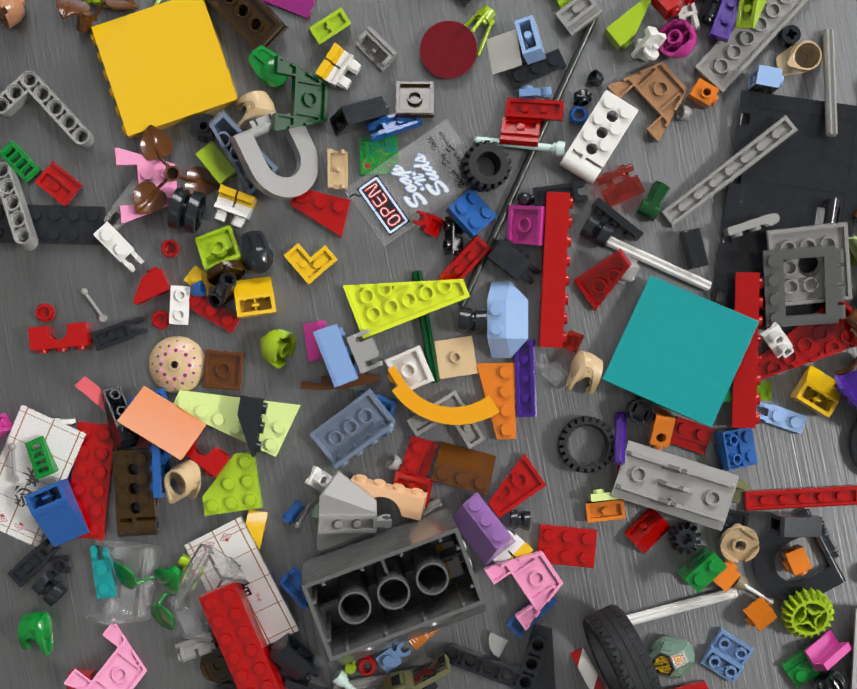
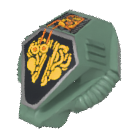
[648,636,695,679]

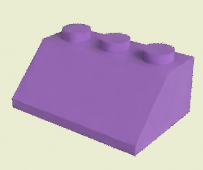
[453,493,516,565]

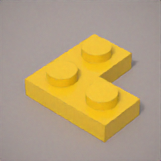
[284,243,338,285]

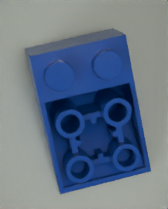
[24,479,90,547]

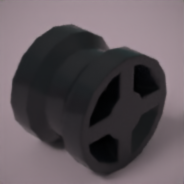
[778,25,801,47]

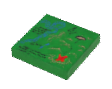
[359,136,398,176]

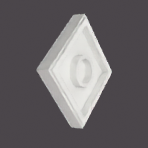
[384,345,435,390]

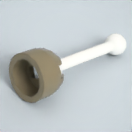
[732,575,774,605]

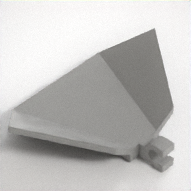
[316,470,392,554]

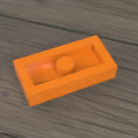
[585,499,626,523]

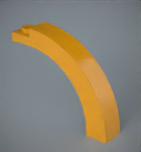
[387,366,500,425]

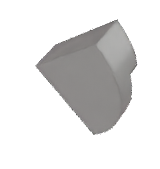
[488,631,508,658]

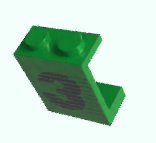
[676,546,727,593]

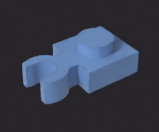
[517,85,552,99]
[375,642,411,674]

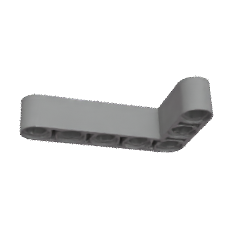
[0,71,94,148]
[0,162,38,251]

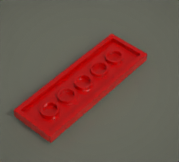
[71,421,115,540]

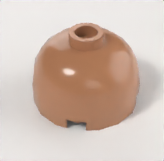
[0,0,26,29]

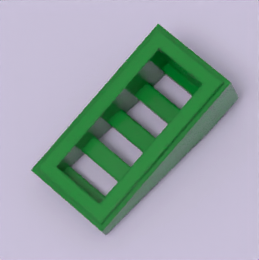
[0,141,42,183]
[25,435,59,480]

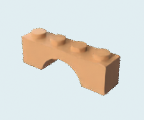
[350,474,428,521]

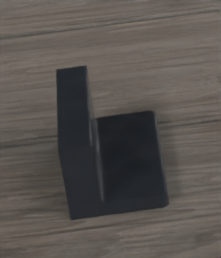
[679,228,709,270]

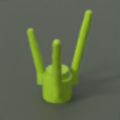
[464,5,496,56]

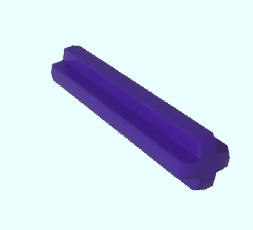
[613,411,627,466]

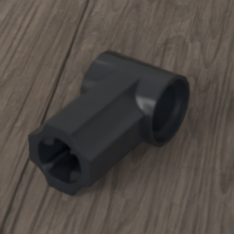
[208,272,237,309]

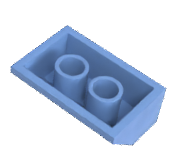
[313,324,361,387]

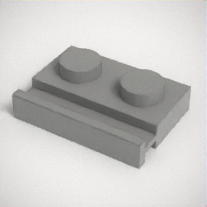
[555,0,603,37]

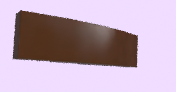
[300,373,381,390]

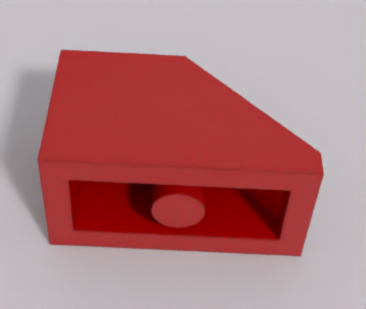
[133,267,171,305]

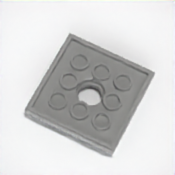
[766,222,852,306]

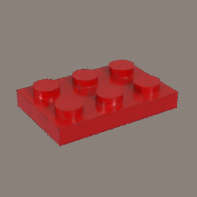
[537,523,597,568]

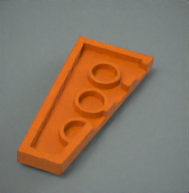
[476,363,516,439]

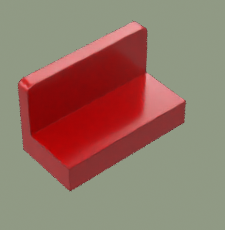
[624,508,671,554]

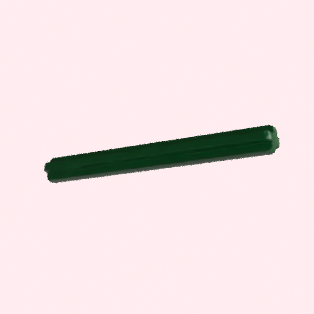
[412,270,440,383]

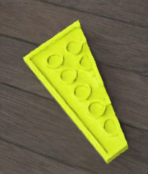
[343,279,470,339]

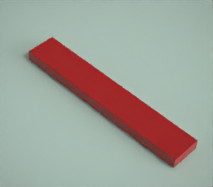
[743,485,857,511]

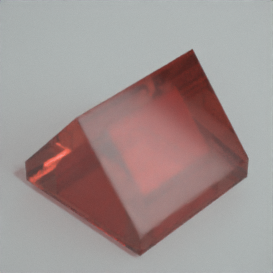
[563,330,585,354]

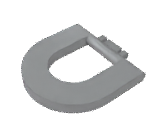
[230,112,319,200]

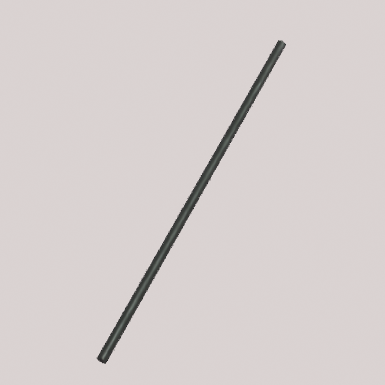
[458,17,598,307]

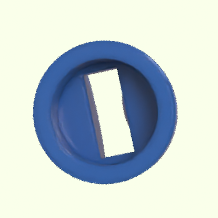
[190,281,206,297]

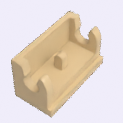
[327,149,348,190]

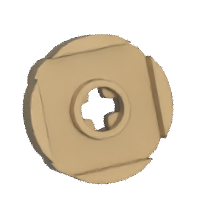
[719,524,759,562]

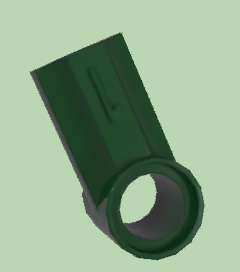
[636,180,670,222]

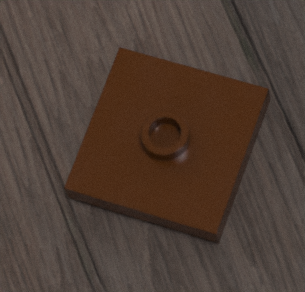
[203,349,245,391]

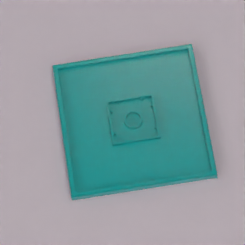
[602,275,759,428]

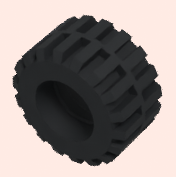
[460,140,512,192]

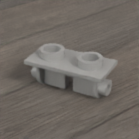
[174,632,218,662]

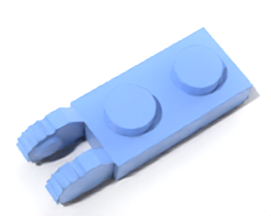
[756,401,807,434]

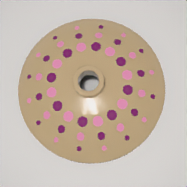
[149,336,205,393]

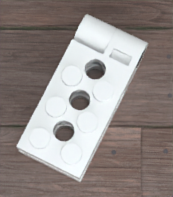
[559,90,639,185]

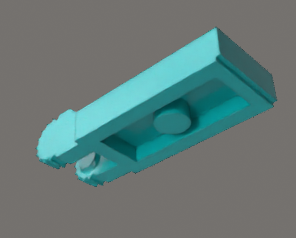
[90,543,118,599]

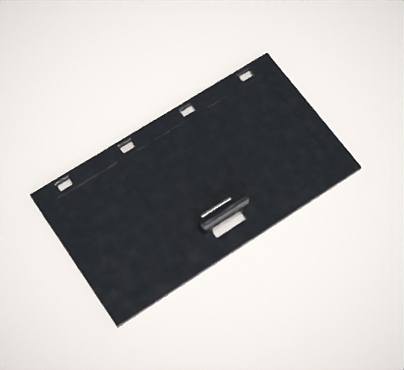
[711,90,857,333]

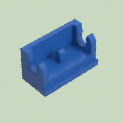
[279,566,309,611]

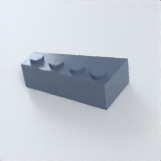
[209,109,278,195]

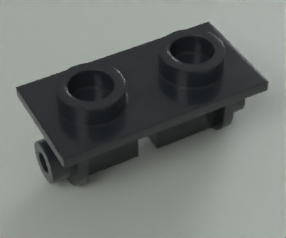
[698,0,722,26]
[443,216,463,255]

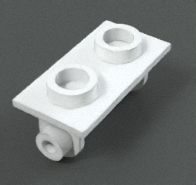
[169,285,190,325]

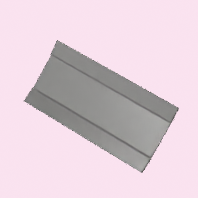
[610,440,739,531]

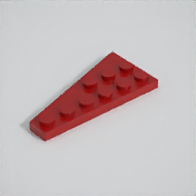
[757,301,857,380]

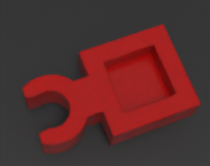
[412,210,444,238]

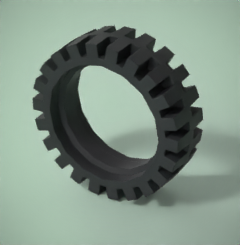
[558,416,614,473]

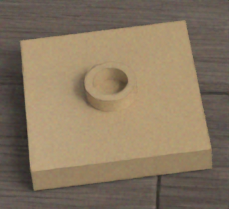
[434,336,478,379]

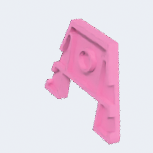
[114,148,177,224]
[483,550,563,631]
[64,621,147,689]

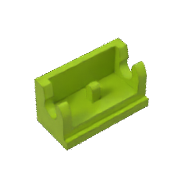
[308,7,351,45]
[196,141,236,185]

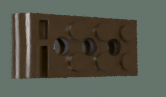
[207,0,289,50]
[112,448,160,537]

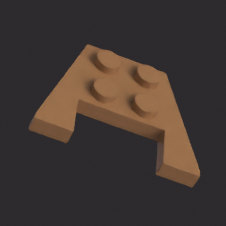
[607,61,688,142]

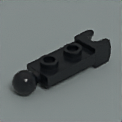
[517,181,588,206]

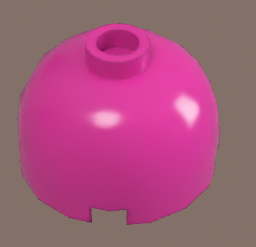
[658,19,697,59]

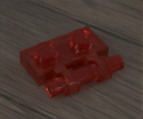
[596,163,645,207]

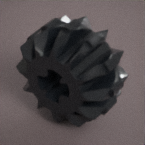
[668,522,701,554]
[811,670,847,689]

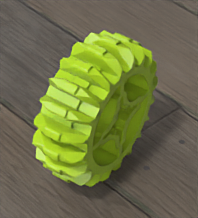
[780,587,835,639]

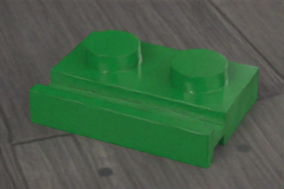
[780,642,823,688]

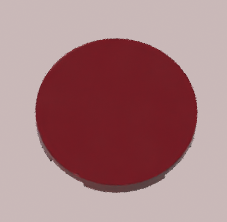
[420,21,477,79]

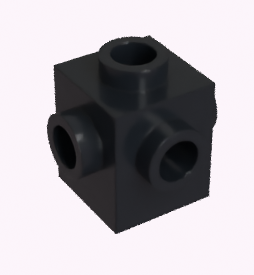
[189,114,216,143]

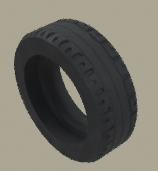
[583,604,662,689]

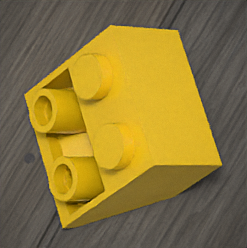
[233,276,276,319]
[790,364,841,418]

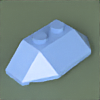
[487,281,528,358]

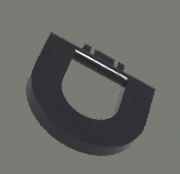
[752,508,846,601]

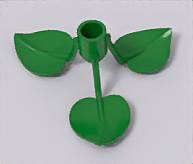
[113,561,182,630]

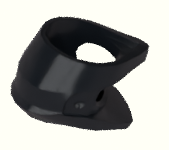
[241,230,273,274]

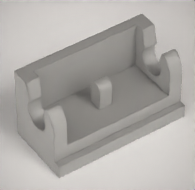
[355,26,397,72]

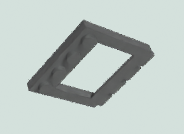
[762,245,846,328]

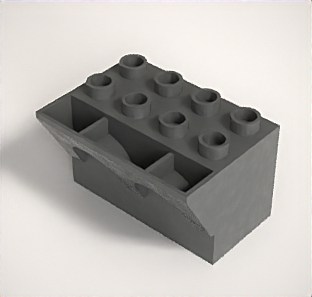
[301,508,486,666]

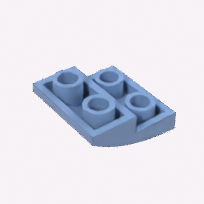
[700,627,754,683]

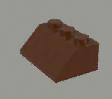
[431,441,496,495]

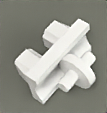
[631,26,667,62]
[760,322,794,358]
[304,466,332,493]

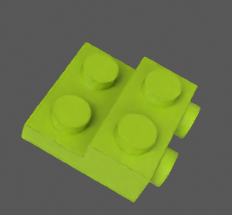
[195,225,243,273]

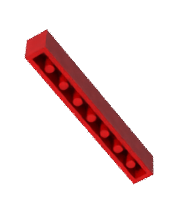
[538,192,573,348]
[731,272,763,428]

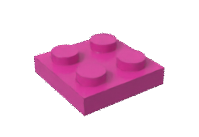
[507,205,545,245]

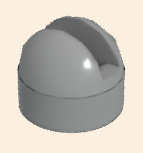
[675,105,693,121]
[385,454,402,471]

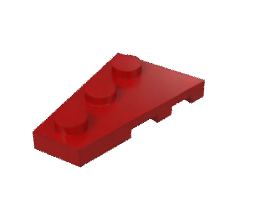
[290,190,351,237]
[574,249,632,311]
[488,454,546,518]

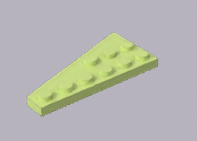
[173,390,301,457]

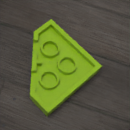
[202,451,263,516]

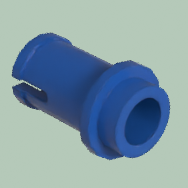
[281,499,305,525]

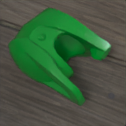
[248,46,288,88]
[17,611,54,655]

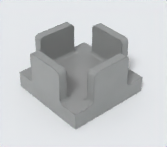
[346,328,383,374]

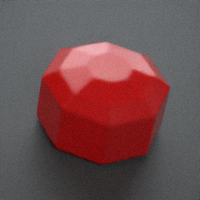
[161,239,181,258]

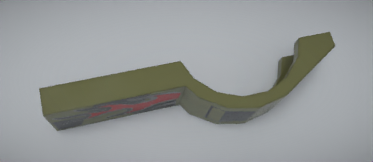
[378,654,451,689]

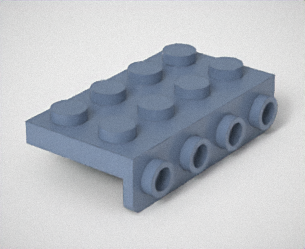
[309,388,396,470]

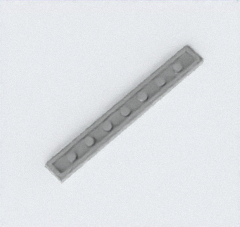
[661,115,798,227]

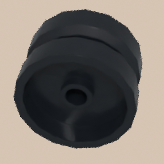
[167,187,207,234]

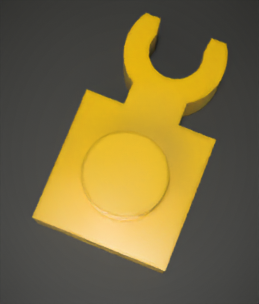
[184,265,216,296]

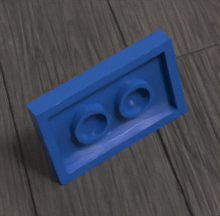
[149,442,171,498]

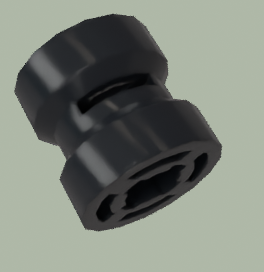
[510,510,531,530]

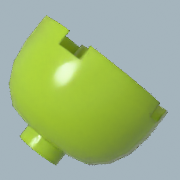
[260,329,297,368]

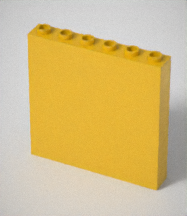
[91,0,239,140]

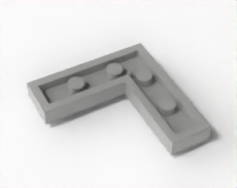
[406,390,485,449]

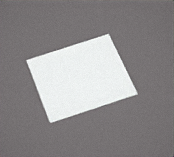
[486,29,522,75]

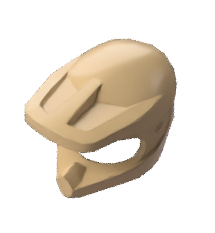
[776,40,822,76]
[235,91,277,131]
[565,350,603,394]
[164,460,201,504]

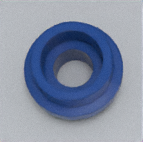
[569,106,588,125]

